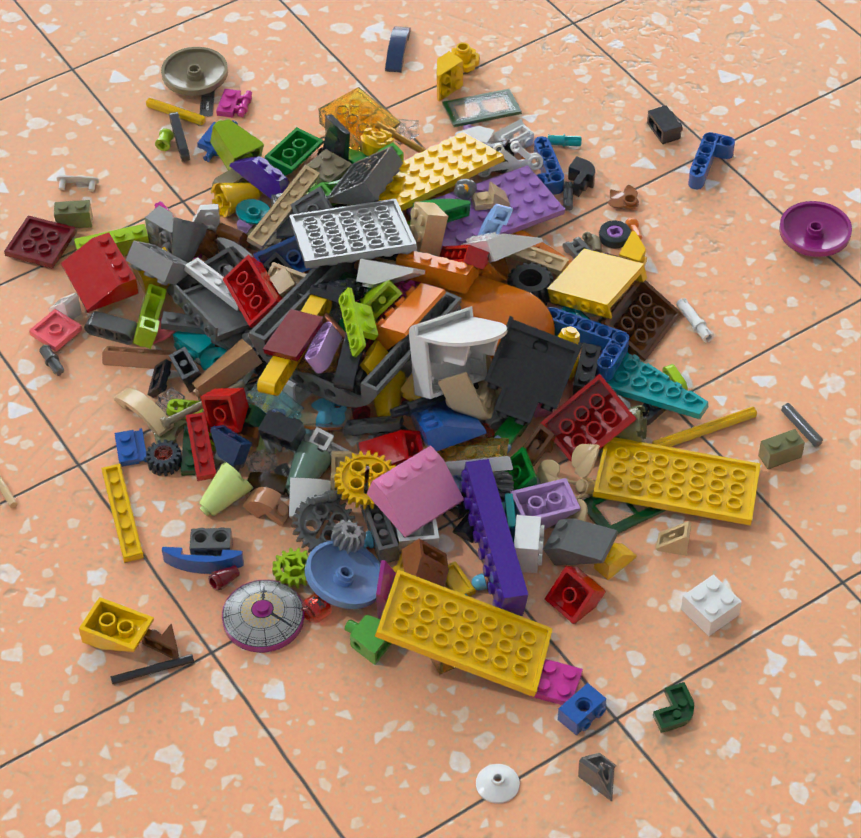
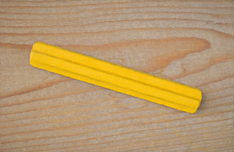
[146,98,206,126]

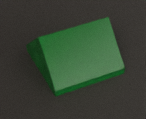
[496,447,537,491]

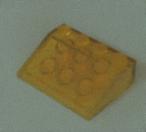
[318,87,400,152]

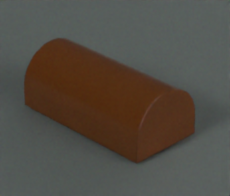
[216,223,251,248]

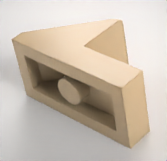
[471,181,510,211]

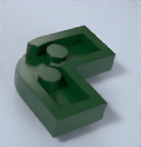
[653,682,694,733]

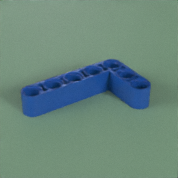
[548,307,629,381]

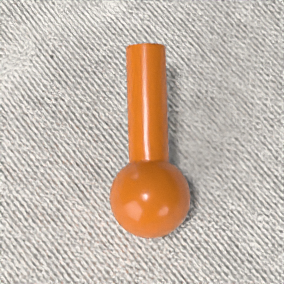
[625,217,643,240]

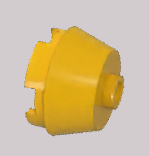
[361,128,394,156]

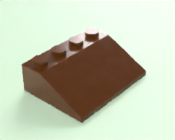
[601,280,682,361]

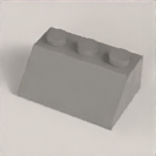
[126,241,188,285]

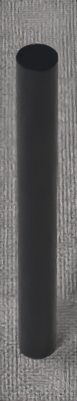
[110,654,194,685]

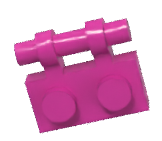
[216,89,252,118]

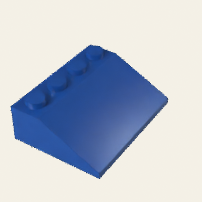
[411,402,486,451]

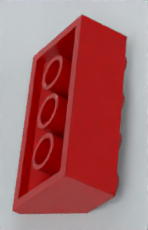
[223,254,283,328]

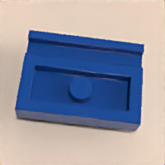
[114,428,147,467]

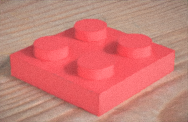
[29,309,82,352]

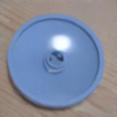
[305,541,380,609]

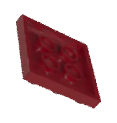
[4,215,77,268]

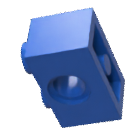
[558,683,606,735]

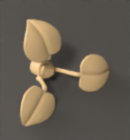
[537,444,600,521]

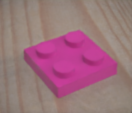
[530,659,583,705]

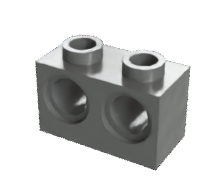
[189,527,233,556]

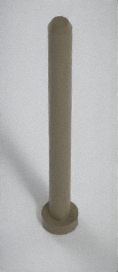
[160,381,246,430]

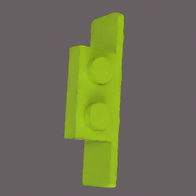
[339,287,379,357]

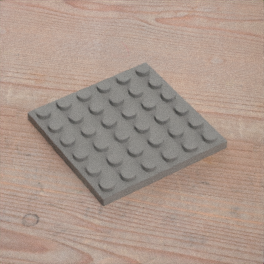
[289,199,417,269]

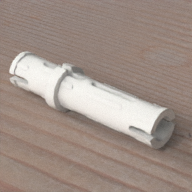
[676,298,714,343]

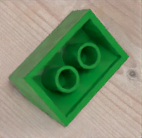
[265,127,324,176]

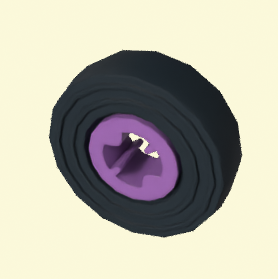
[599,220,631,249]

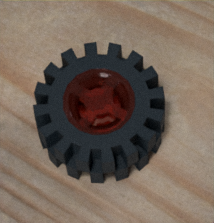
[146,439,182,476]

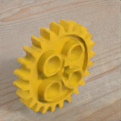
[334,451,396,509]

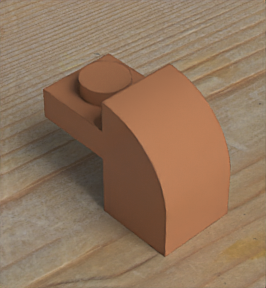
[243,487,289,526]

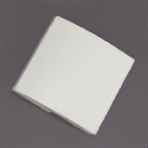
[289,478,331,520]

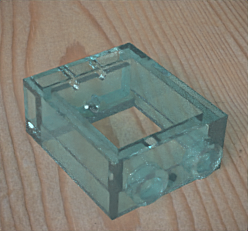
[247,382,304,420]

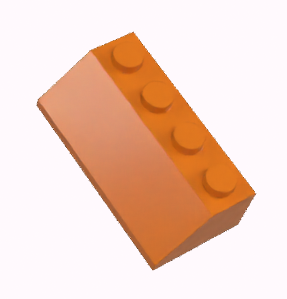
[396,251,479,294]
[376,283,446,350]

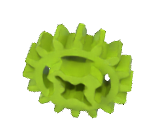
[272,548,309,589]

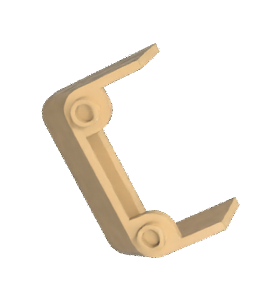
[438,355,501,420]

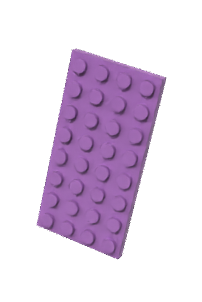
[406,165,565,249]

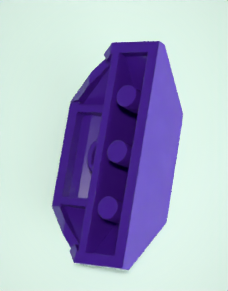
[229,156,290,199]

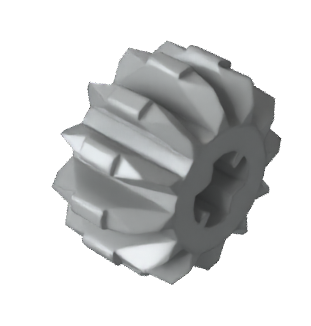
[331,519,366,554]

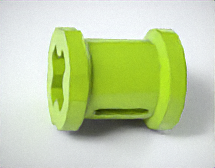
[155,128,174,151]

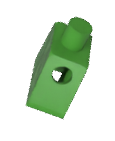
[344,615,392,665]

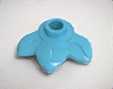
[311,398,347,425]

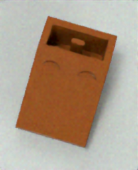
[401,538,449,587]

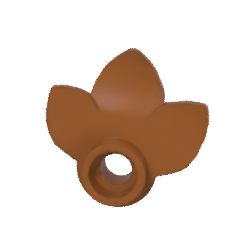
[607,185,639,210]

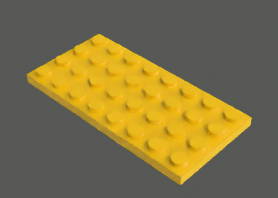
[378,132,505,211]
[593,437,761,526]
[375,570,553,697]

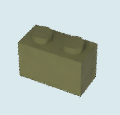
[54,200,93,228]
[758,429,805,469]

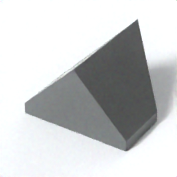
[578,753,616,801]

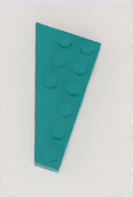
[607,352,709,419]

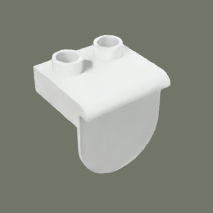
[409,306,507,399]

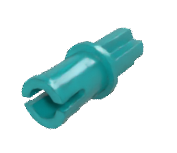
[548,134,582,147]

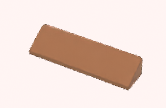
[102,346,176,370]

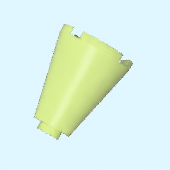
[199,462,253,516]

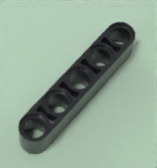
[334,333,367,391]

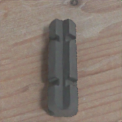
[563,182,573,210]

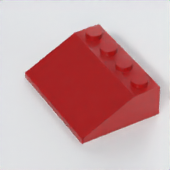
[61,232,139,313]
[539,374,637,463]

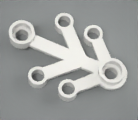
[479,141,543,177]

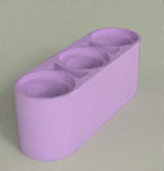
[305,322,342,373]

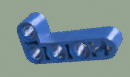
[688,132,735,190]
[534,136,564,195]

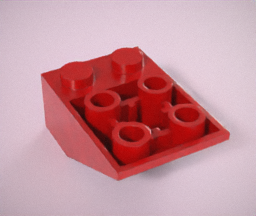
[358,430,423,474]

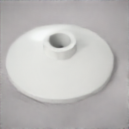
[476,764,520,804]

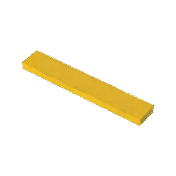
[101,464,144,563]

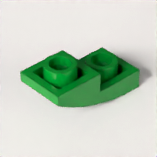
[491,417,529,446]

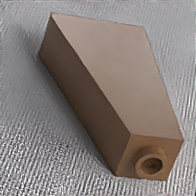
[192,339,262,400]

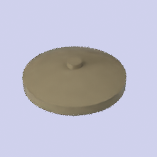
[161,47,228,96]

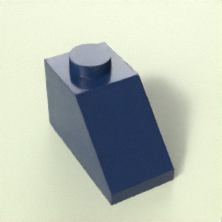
[210,425,252,467]

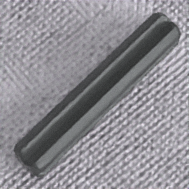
[781,403,823,447]

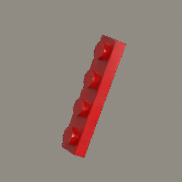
[186,412,216,481]

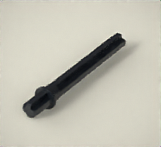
[390,382,479,418]

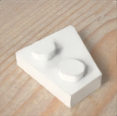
[192,204,221,233]

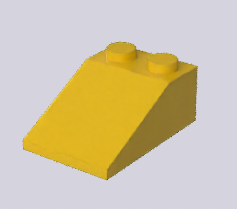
[79,597,154,652]

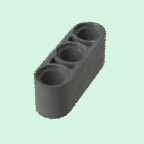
[84,311,137,345]

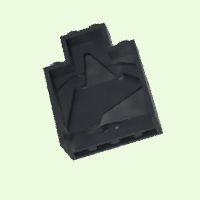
[484,316,582,426]

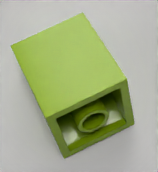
[210,119,264,170]

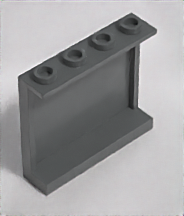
[173,265,251,342]

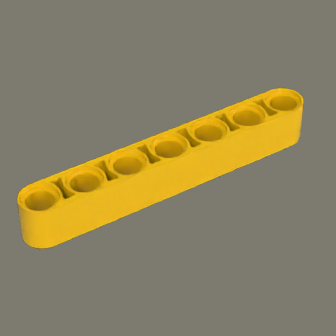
[257,295,332,396]

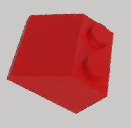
[200,388,249,433]
[544,566,606,624]

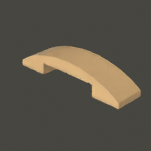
[114,388,175,437]

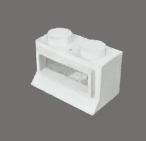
[494,119,534,154]

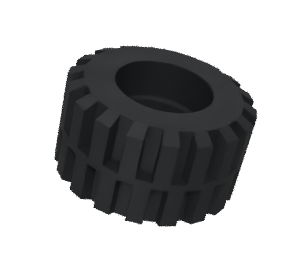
[507,263,553,306]

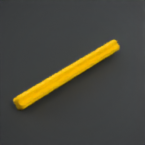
[652,406,757,447]

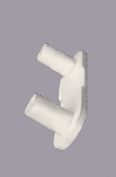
[56,175,99,192]

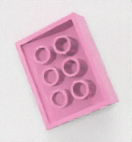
[367,446,464,538]

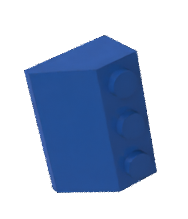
[253,236,312,273]

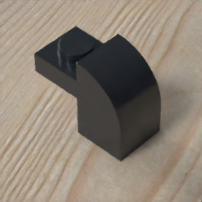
[568,156,595,197]

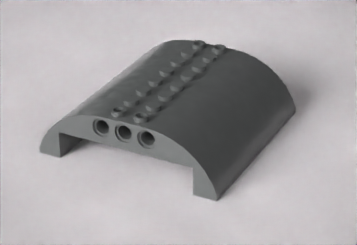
[249,262,462,407]

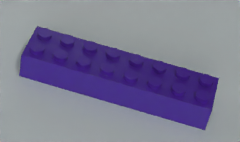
[459,459,529,616]

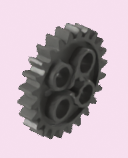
[291,495,355,553]

